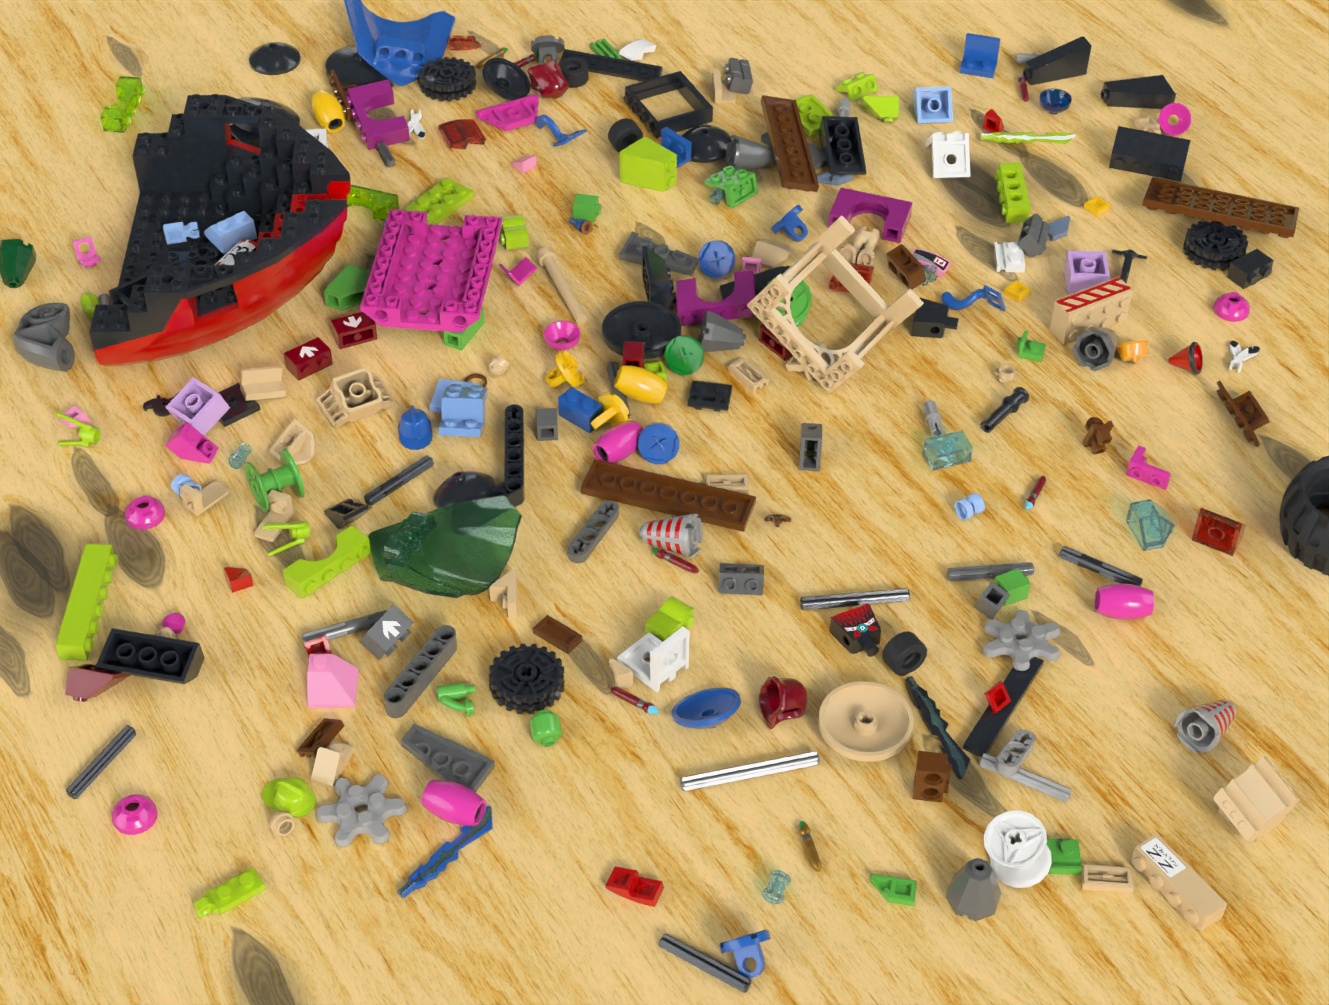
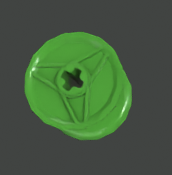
[767,276,812,327]
[245,448,305,512]

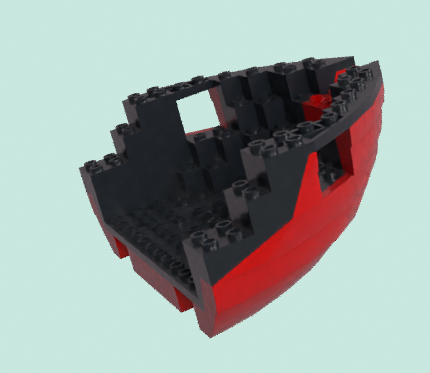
[89,94,351,367]

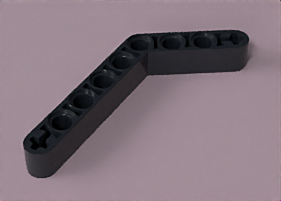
[452,404,525,535]

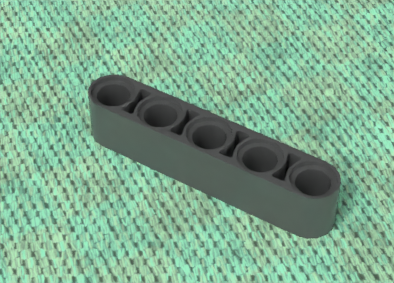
[384,625,457,718]

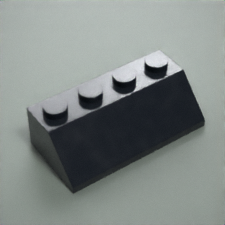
[1109,126,1191,182]
[95,628,205,684]

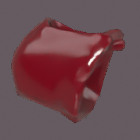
[527,60,569,99]
[759,676,807,729]

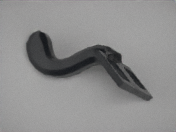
[1112,249,1147,284]

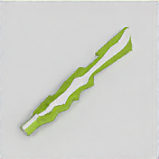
[980,132,1076,144]

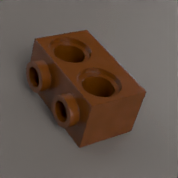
[886,244,926,290]
[913,751,952,803]

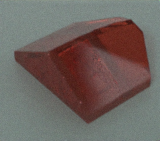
[449,35,481,51]

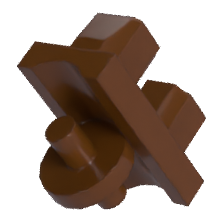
[1082,417,1114,454]

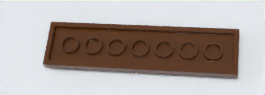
[761,95,819,192]
[581,459,756,532]

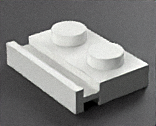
[993,242,1025,272]

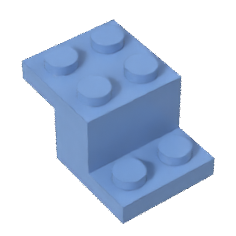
[439,384,488,437]

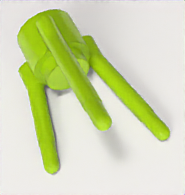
[56,412,101,447]
[262,521,310,557]

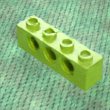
[995,163,1031,223]

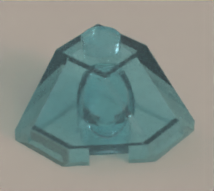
[1126,499,1175,551]

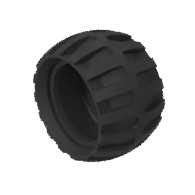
[1279,456,1329,576]

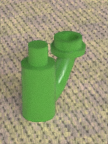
[437,682,475,717]

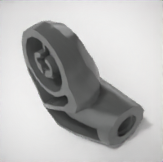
[12,303,75,372]

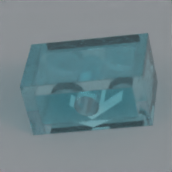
[922,430,973,471]

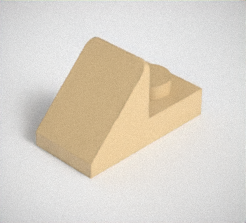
[490,569,517,618]
[311,741,354,789]

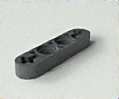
[568,500,619,563]

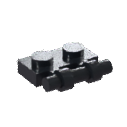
[688,381,732,412]

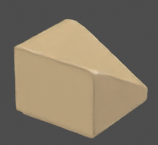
[609,658,633,689]

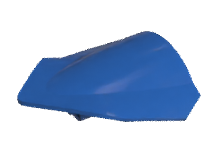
[344,0,456,86]

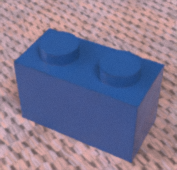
[558,387,603,433]

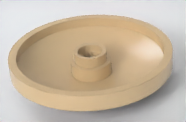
[818,681,914,762]

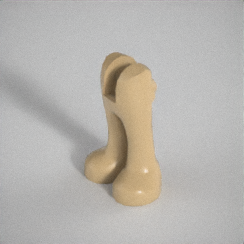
[840,226,880,269]

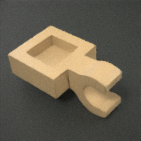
[1135,116,1161,134]

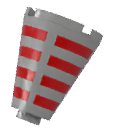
[640,514,702,558]
[1175,699,1236,754]

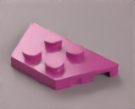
[476,94,539,131]

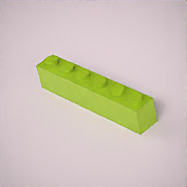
[55,544,118,661]

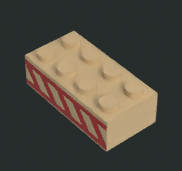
[1049,277,1133,344]

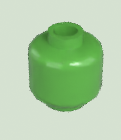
[529,710,563,747]

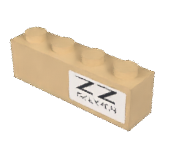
[1131,834,1227,932]

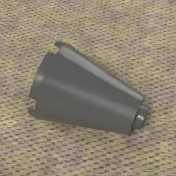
[725,135,776,170]

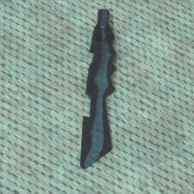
[905,676,971,779]

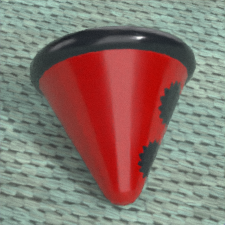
[1168,342,1203,375]

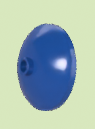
[672,687,741,729]

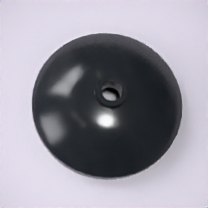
[249,42,301,75]
[482,58,531,100]
[682,125,732,163]
[432,471,495,509]

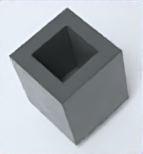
[536,408,558,441]
[974,581,1010,619]

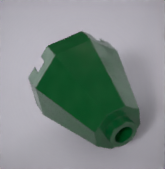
[0,239,37,288]

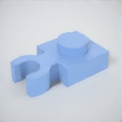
[163,222,200,244]

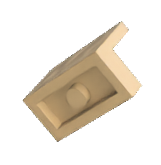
[712,69,735,104]
[240,365,286,401]

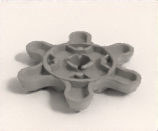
[983,610,1060,671]
[316,775,408,847]

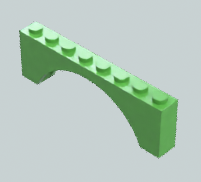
[324,264,485,351]

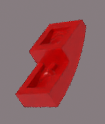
[605,866,664,907]

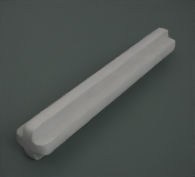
[980,753,1072,802]

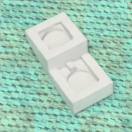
[619,39,656,61]

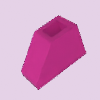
[165,422,218,464]

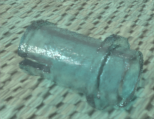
[709,188,726,205]
[229,443,252,469]

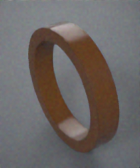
[464,374,487,388]

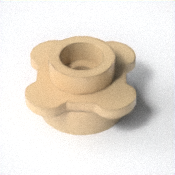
[995,364,1018,383]

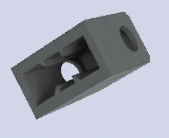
[799,423,822,471]

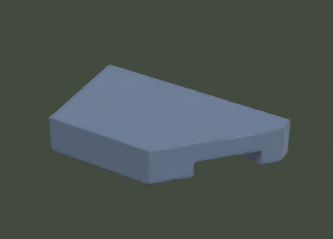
[817,171,854,186]
[1048,215,1070,242]

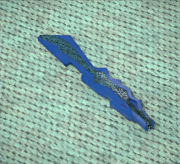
[398,806,493,898]

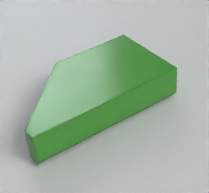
[870,874,917,906]

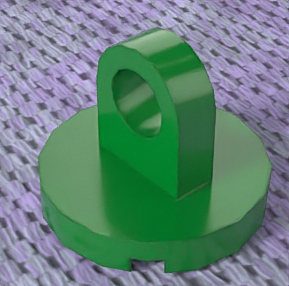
[664,335,704,376]

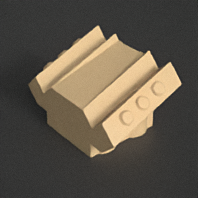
[316,367,396,427]
[1213,756,1300,842]

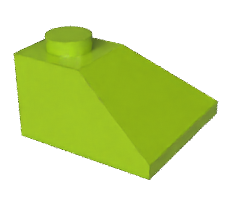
[860,96,899,123]

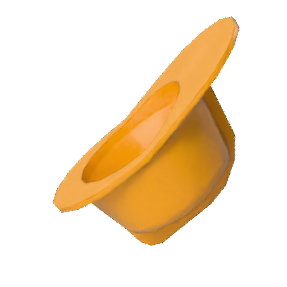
[1116,340,1148,365]

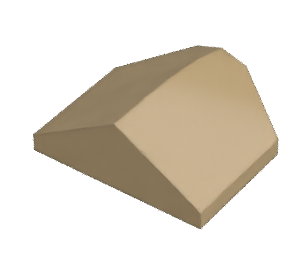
[751,239,792,269]
[268,419,315,465]

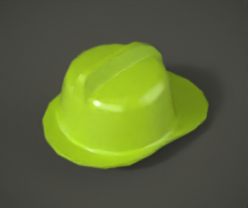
[261,777,316,817]

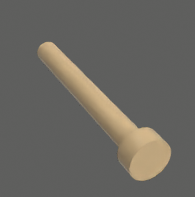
[536,247,587,324]

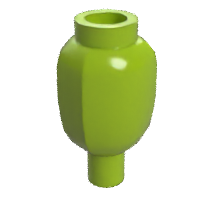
[80,292,100,319]

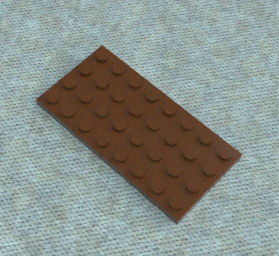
[1142,177,1299,238]

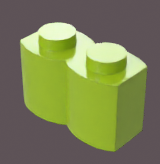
[500,214,529,250]
[645,596,695,642]

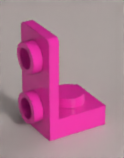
[1126,445,1171,490]

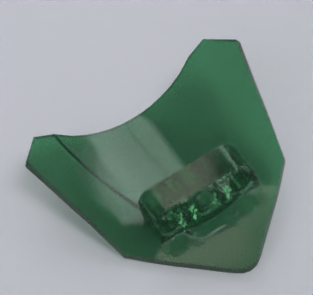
[368,495,522,598]

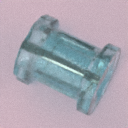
[762,870,791,904]

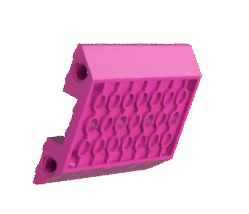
[360,210,503,333]

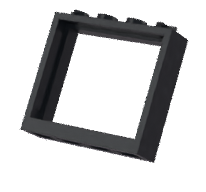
[623,71,713,138]

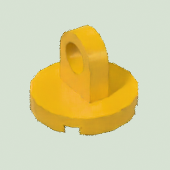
[545,350,584,388]
[590,391,631,430]

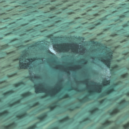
[922,265,938,286]

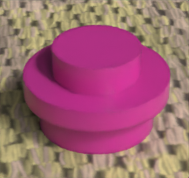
[162,613,186,634]

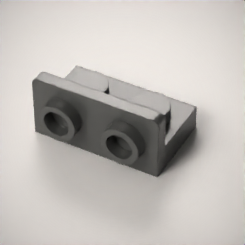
[719,563,764,595]

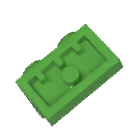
[704,166,758,208]

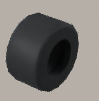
[559,57,589,88]
[608,118,643,152]
[882,631,927,676]

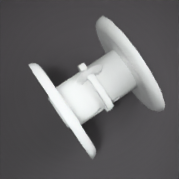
[984,810,1052,888]

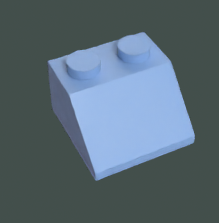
[913,86,953,124]
[204,211,257,254]

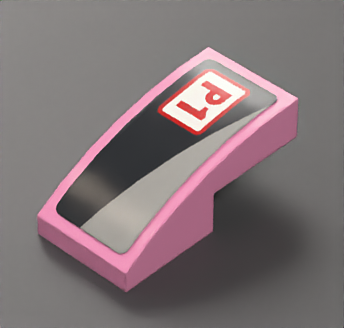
[911,248,951,277]

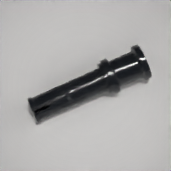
[980,387,1029,433]

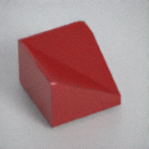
[983,109,1004,132]
[224,567,254,593]

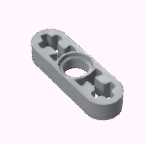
[995,730,1036,776]

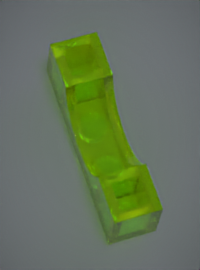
[101,76,145,133]
[347,185,399,221]

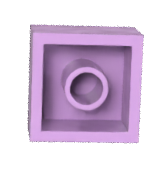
[1064,251,1110,293]
[165,377,230,436]

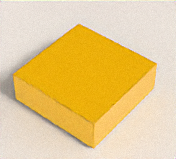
[1084,196,1111,217]
[1003,280,1031,303]

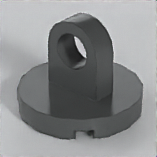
[531,35,565,64]

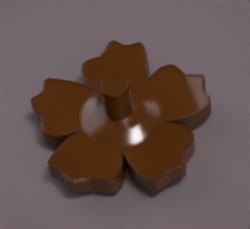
[764,514,791,527]

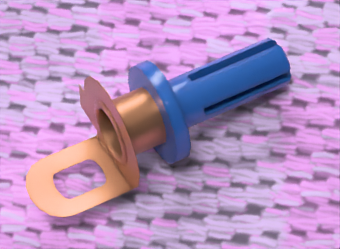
[569,218,598,235]

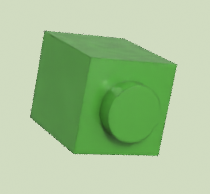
[573,193,602,222]
[994,568,1030,606]

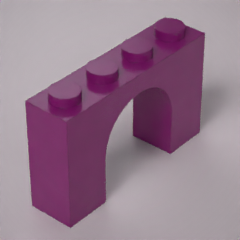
[345,80,410,150]
[828,188,913,243]
[676,270,757,326]

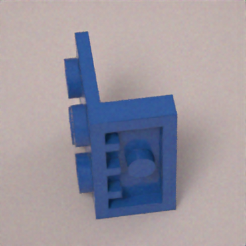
[959,33,1001,79]
[661,127,692,168]

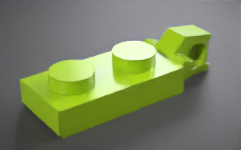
[193,867,266,919]

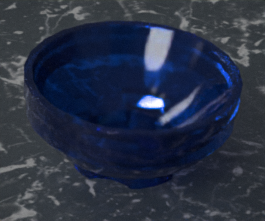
[1039,88,1072,115]

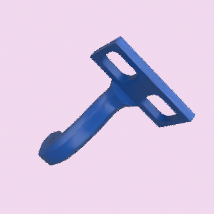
[535,115,587,147]
[941,285,1006,312]

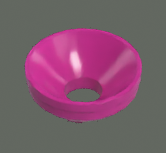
[1158,103,1191,136]
[1213,292,1250,322]
[544,321,580,351]
[125,496,165,530]
[112,794,158,835]

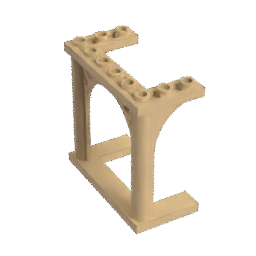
[747,216,923,394]

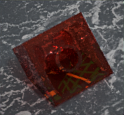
[1192,508,1246,556]

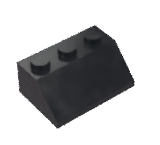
[642,246,676,311]

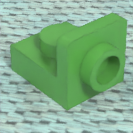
[1016,331,1046,362]

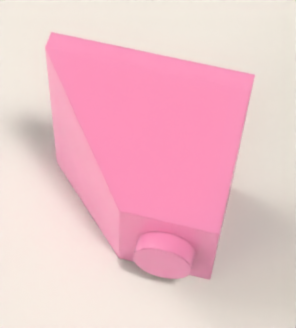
[307,654,359,708]

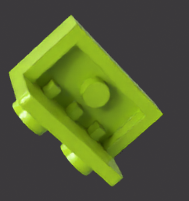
[835,72,878,102]

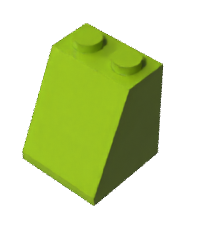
[619,136,677,192]

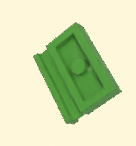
[1046,838,1082,875]

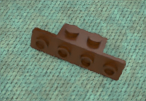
[329,70,357,122]
[1216,381,1270,447]

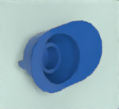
[398,405,433,450]

